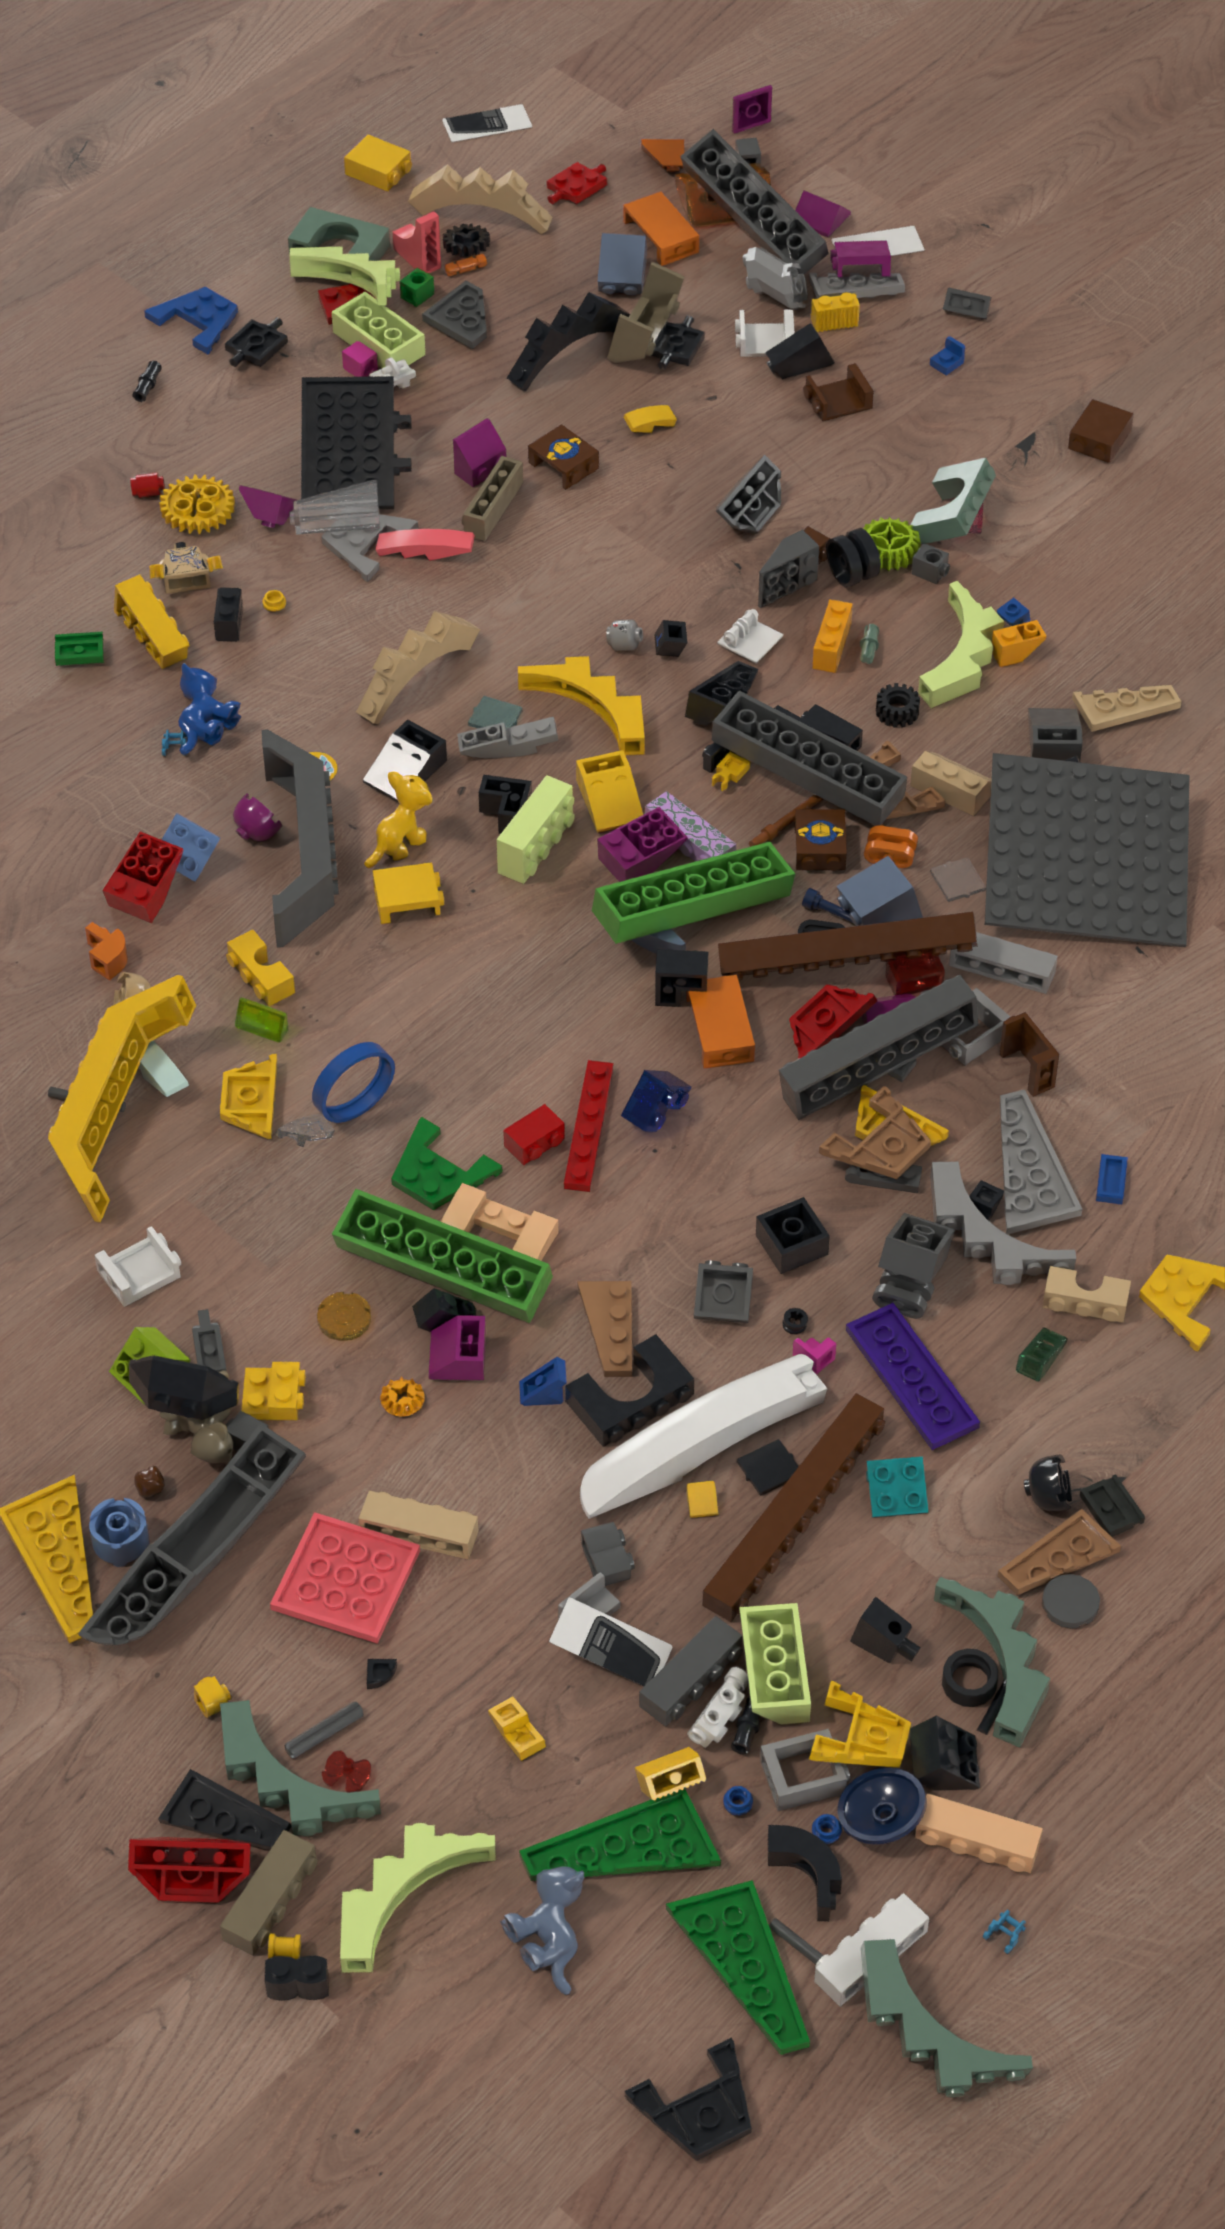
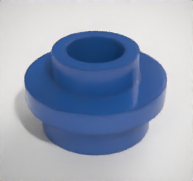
[723,1786,753,1816]
[812,1814,842,1844]

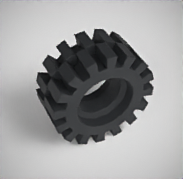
[876,683,920,728]

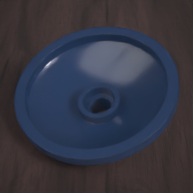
[837,1768,927,1844]

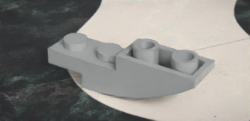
[457,716,559,758]

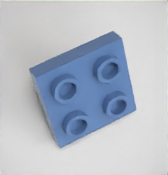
[161,813,220,882]

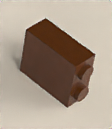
[1068,399,1134,463]

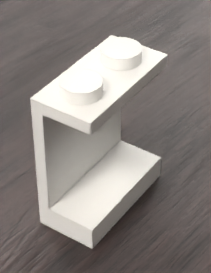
[735,310,794,357]

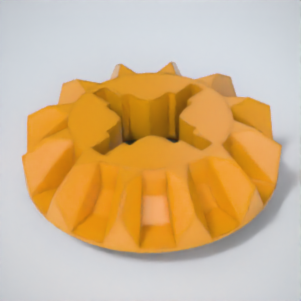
[380,1376,425,1417]

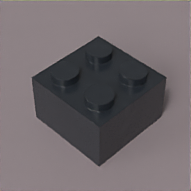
[756,1197,830,1274]

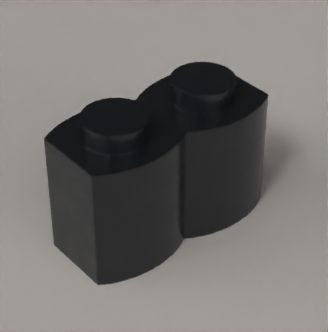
[265,1955,329,2001]

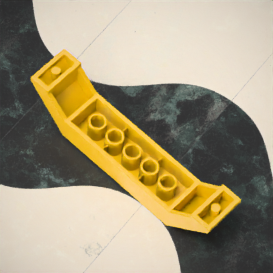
[48,975,196,1223]

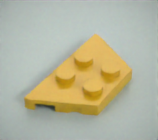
[220,1054,278,1139]
[855,1085,949,1146]

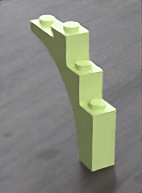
[290,246,400,306]
[918,581,1004,708]
[340,1823,496,1972]

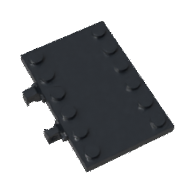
[301,376,412,510]

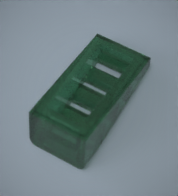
[1016,1327,1068,1382]

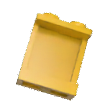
[372,862,444,924]

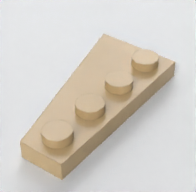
[1072,685,1181,732]

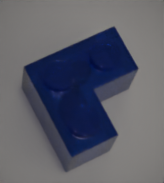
[621,1070,692,1132]

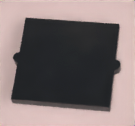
[737,1439,798,1496]

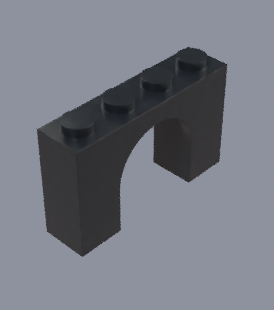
[565,1334,694,1447]

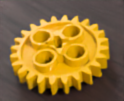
[159,474,235,534]

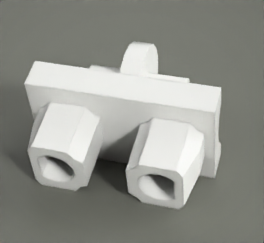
[369,358,416,388]

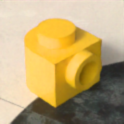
[194,1676,231,1718]

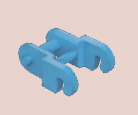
[162,729,187,756]
[983,1910,1026,1954]

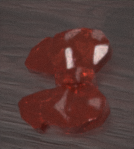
[321,1750,372,1793]

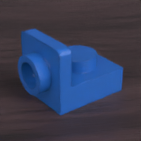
[930,336,965,375]
[997,597,1030,626]

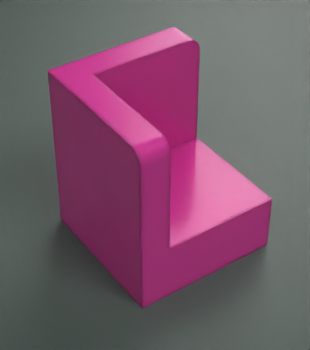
[342,341,378,377]
[792,1337,836,1375]

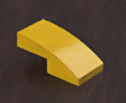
[623,405,677,433]
[488,1697,546,1761]

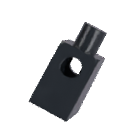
[850,1597,921,1663]

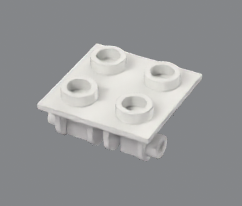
[717,609,784,664]

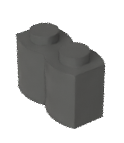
[580,1522,635,1586]

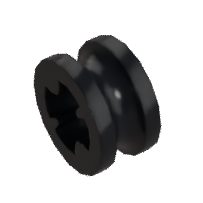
[782,1308,808,1334]

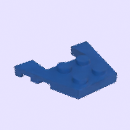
[144,286,238,355]

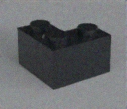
[478,774,532,834]
[655,949,709,1007]

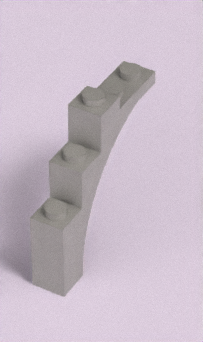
[930,1162,1076,1285]

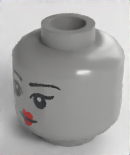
[606,619,643,651]

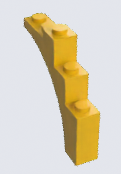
[518,656,645,755]

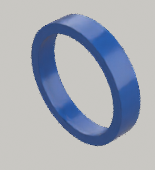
[312,1042,395,1123]

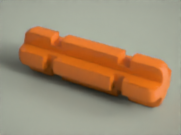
[445,254,487,277]

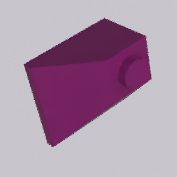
[732,85,772,134]
[239,485,298,528]

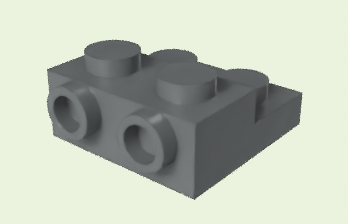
[694,1260,753,1323]

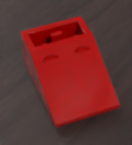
[102,831,184,923]

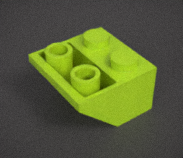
[109,1327,190,1405]

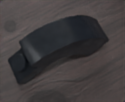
[767,1825,842,1921]

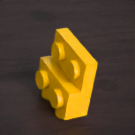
[241,1362,306,1420]

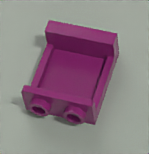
[830,240,891,277]

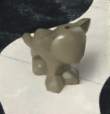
[159,1371,233,1466]

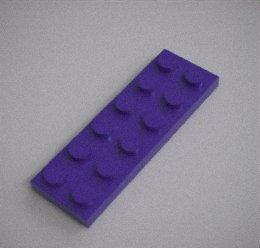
[846,1303,980,1450]

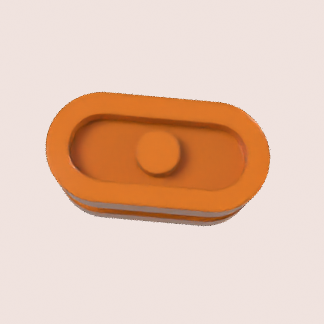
[864,825,918,868]

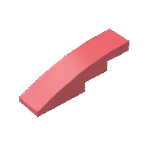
[376,529,475,561]

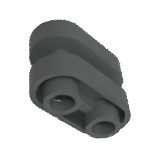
[872,1270,935,1319]

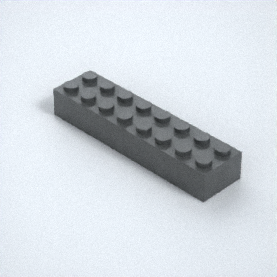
[680,129,829,274]
[712,691,907,826]
[779,975,979,1120]

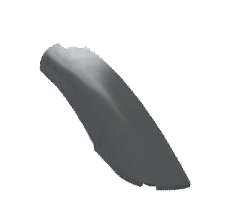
[78,1423,306,1645]

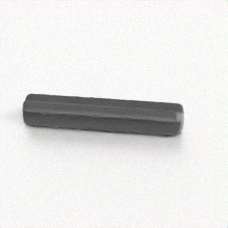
[285,1701,364,1758]

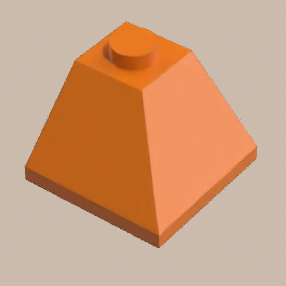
[641,139,684,172]

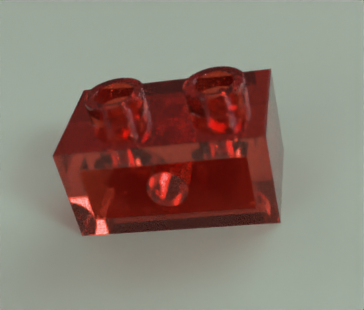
[885,952,945,995]

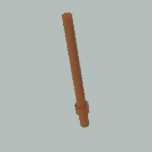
[749,794,823,847]

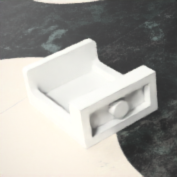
[95,1226,181,1307]

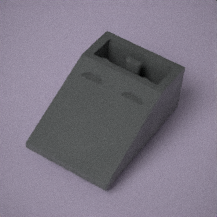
[758,530,819,608]
[1028,708,1083,761]

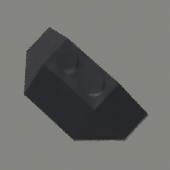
[129,1355,239,1420]

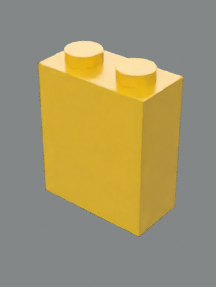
[344,134,412,192]

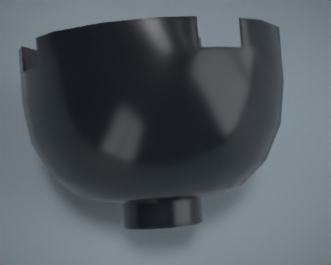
[1024,1454,1072,1511]

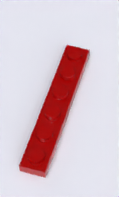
[564,1060,614,1192]

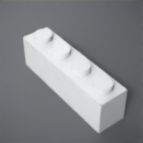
[814,1893,929,2006]

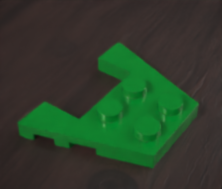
[391,1117,503,1210]

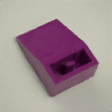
[597,807,688,882]

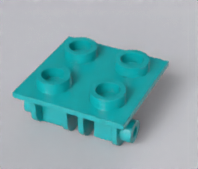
[866,1456,929,1517]

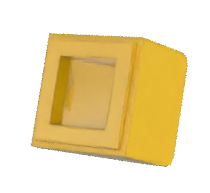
[687,1481,718,1518]

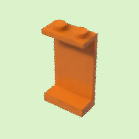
[623,191,700,266]
[686,975,755,1069]

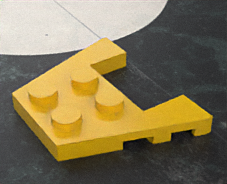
[1139,1254,1225,1352]
[809,1681,911,1768]

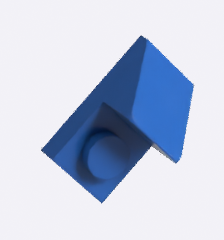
[519,1357,567,1406]

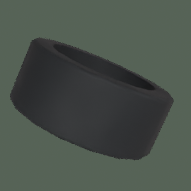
[942,1648,998,1707]

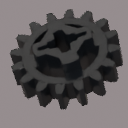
[442,223,490,257]

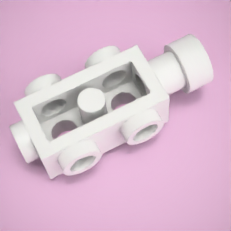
[687,1667,749,1748]

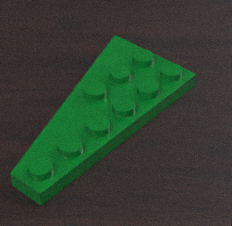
[519,1787,721,1881]

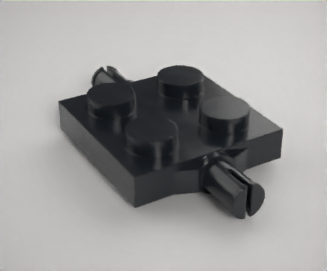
[651,315,705,370]
[225,317,288,367]

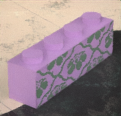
[645,791,736,862]

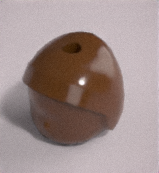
[134,1466,165,1498]

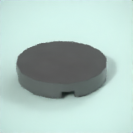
[1042,1574,1100,1629]

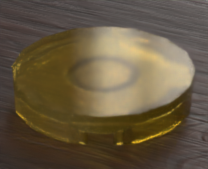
[317,1292,371,1341]

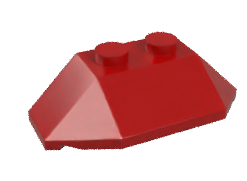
[128,1837,251,1903]

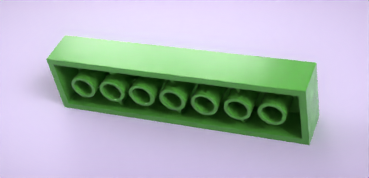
[591,842,795,944]
[332,1189,553,1323]

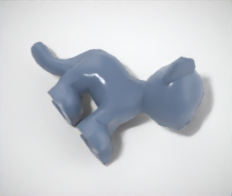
[500,1867,584,1995]

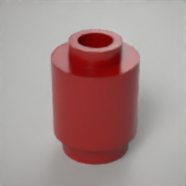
[130,472,165,498]

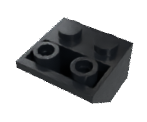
[910,1715,980,1791]

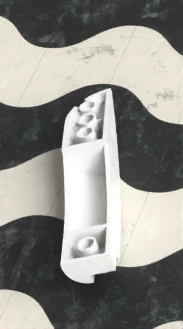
[580,1354,827,1519]

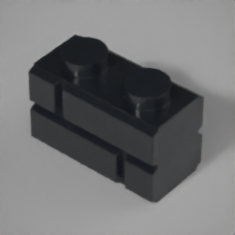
[213,587,243,642]

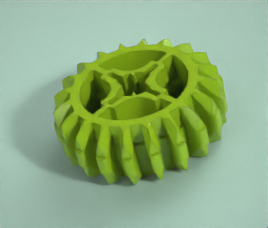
[863,517,921,572]

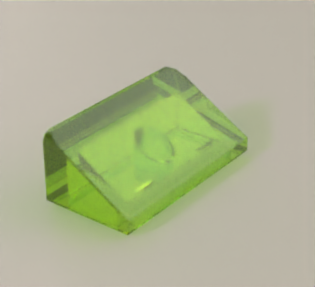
[235,997,288,1043]

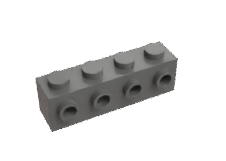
[639,1616,743,1727]

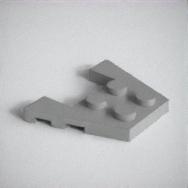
[322,509,418,582]

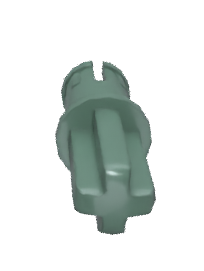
[860,624,879,664]

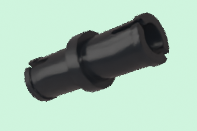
[132,360,162,402]
[731,1696,761,1754]

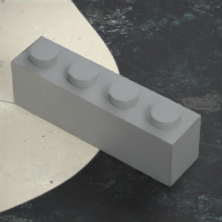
[949,932,1058,994]

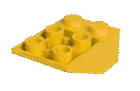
[576,750,643,833]

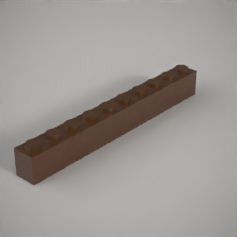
[718,912,978,980]
[702,1393,886,1622]

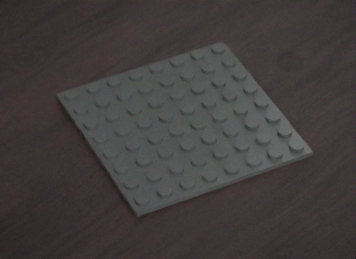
[984,753,1190,947]

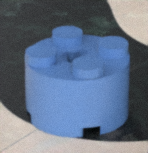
[89,1498,150,1567]

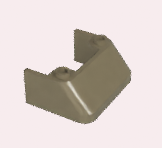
[607,262,685,363]

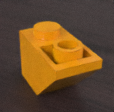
[992,620,1046,667]

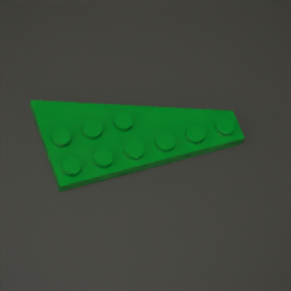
[666,1880,810,2055]

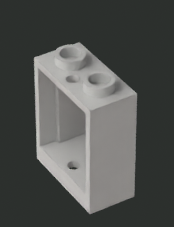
[942,988,1010,1065]
[760,1729,850,1811]

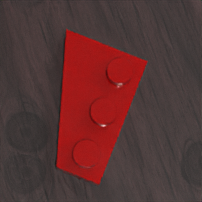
[318,284,388,325]

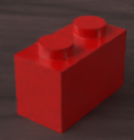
[503,1104,565,1166]

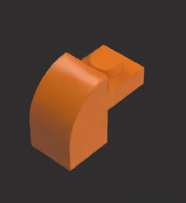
[85,922,128,981]

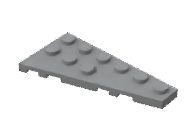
[1000,1089,1082,1234]

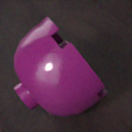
[233,793,282,842]

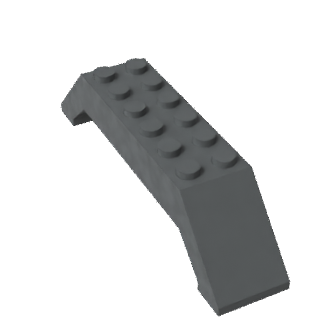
[261,729,339,948]

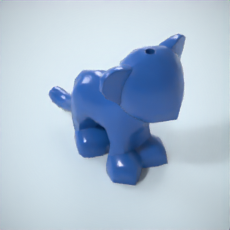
[178,663,241,755]

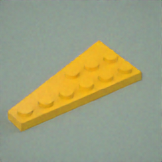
[0,1474,93,1643]

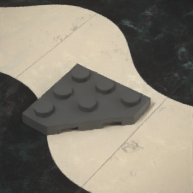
[422,281,487,349]

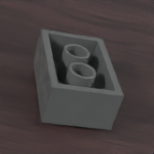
[878,1213,955,1284]

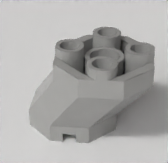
[743,247,808,310]

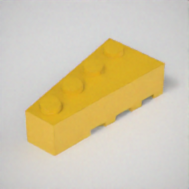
[114,574,189,669]

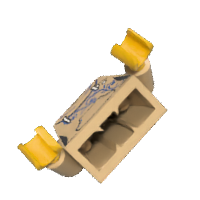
[149,542,223,594]

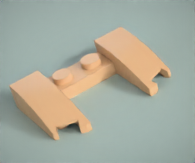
[441,1183,558,1261]

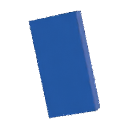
[1096,1154,1128,1205]

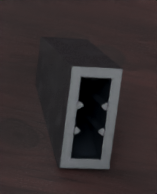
[765,323,835,379]

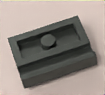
[1080,1474,1145,1537]

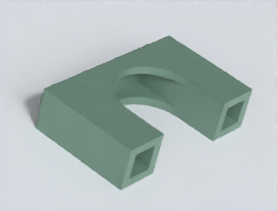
[288,207,390,261]
[911,458,996,545]

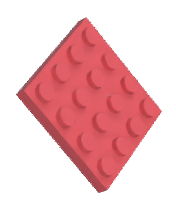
[270,1512,420,1644]

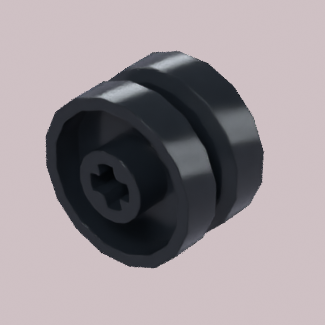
[826,528,881,588]

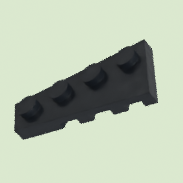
[158,1769,292,1850]

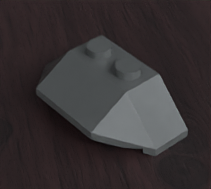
[716,455,781,534]

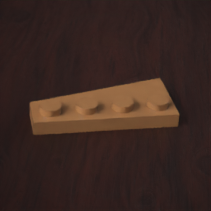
[577,1281,632,1377]
[997,1509,1121,1595]

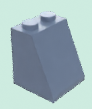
[597,233,647,295]
[837,856,923,926]

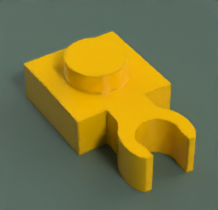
[712,752,750,791]

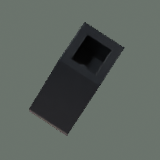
[412,1288,477,1332]

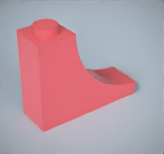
[392,211,441,274]

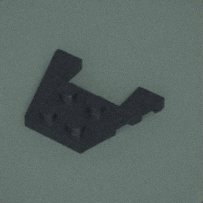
[625,2037,752,2161]

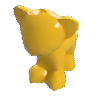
[364,771,432,868]

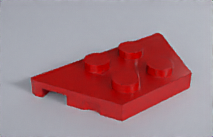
[789,984,878,1059]

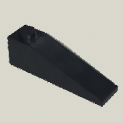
[685,661,758,725]

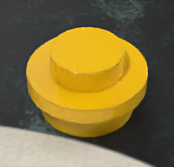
[262,590,286,612]

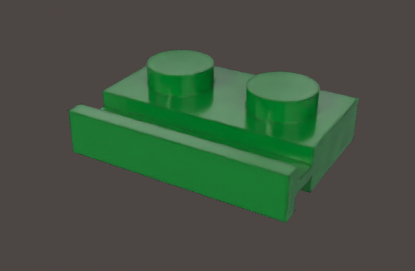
[55,631,104,666]

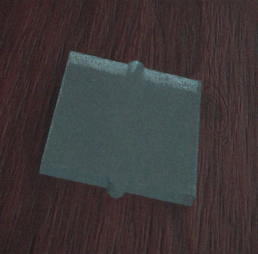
[468,696,522,729]

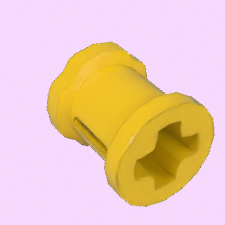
[268,1933,301,1960]

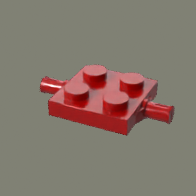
[546,162,607,205]

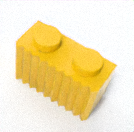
[811,293,860,332]
[635,1747,706,1801]

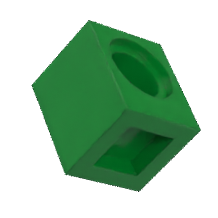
[400,268,434,307]

